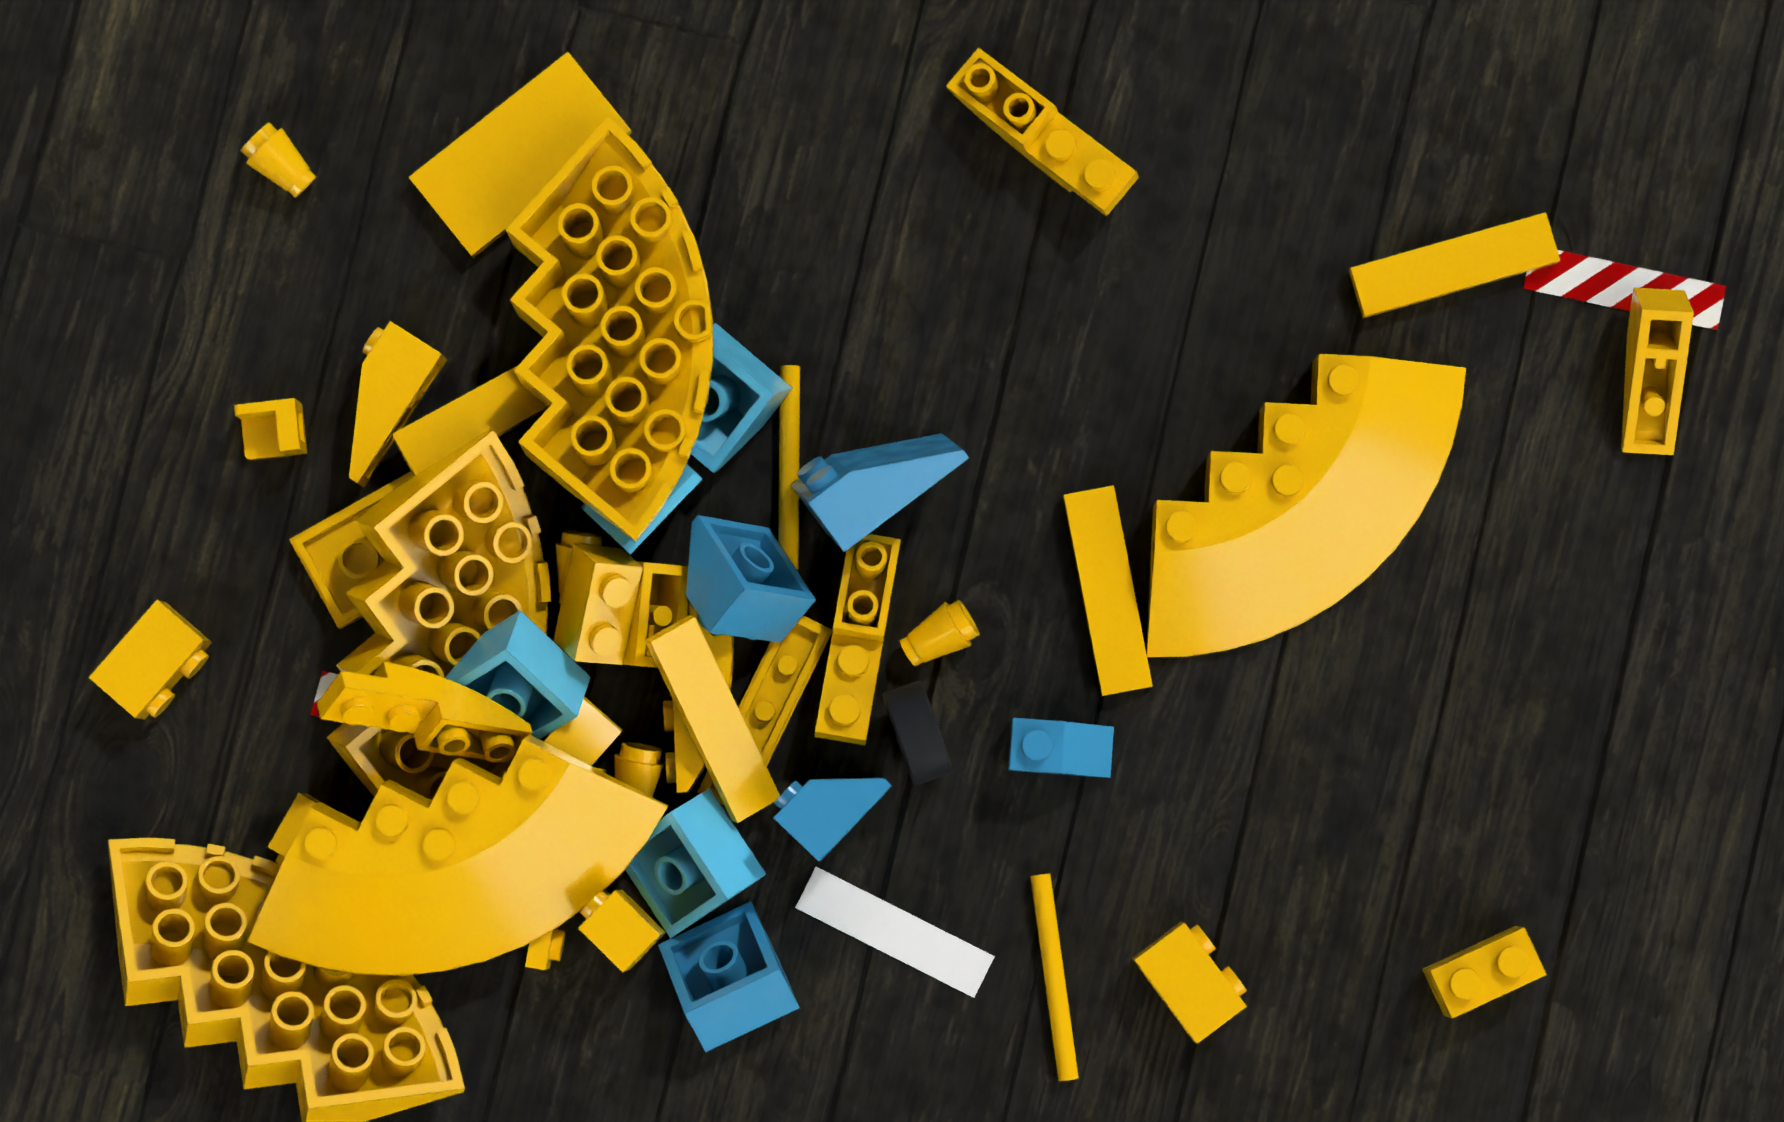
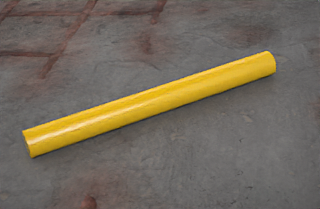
[778,365,800,570]
[1030,873,1079,1081]

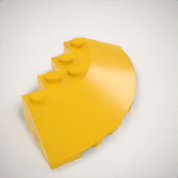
[506,116,713,542]
[1146,354,1466,658]
[326,429,551,801]
[248,734,668,976]
[108,837,465,1122]

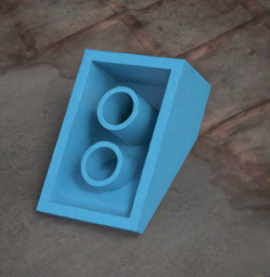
[791,433,969,552]

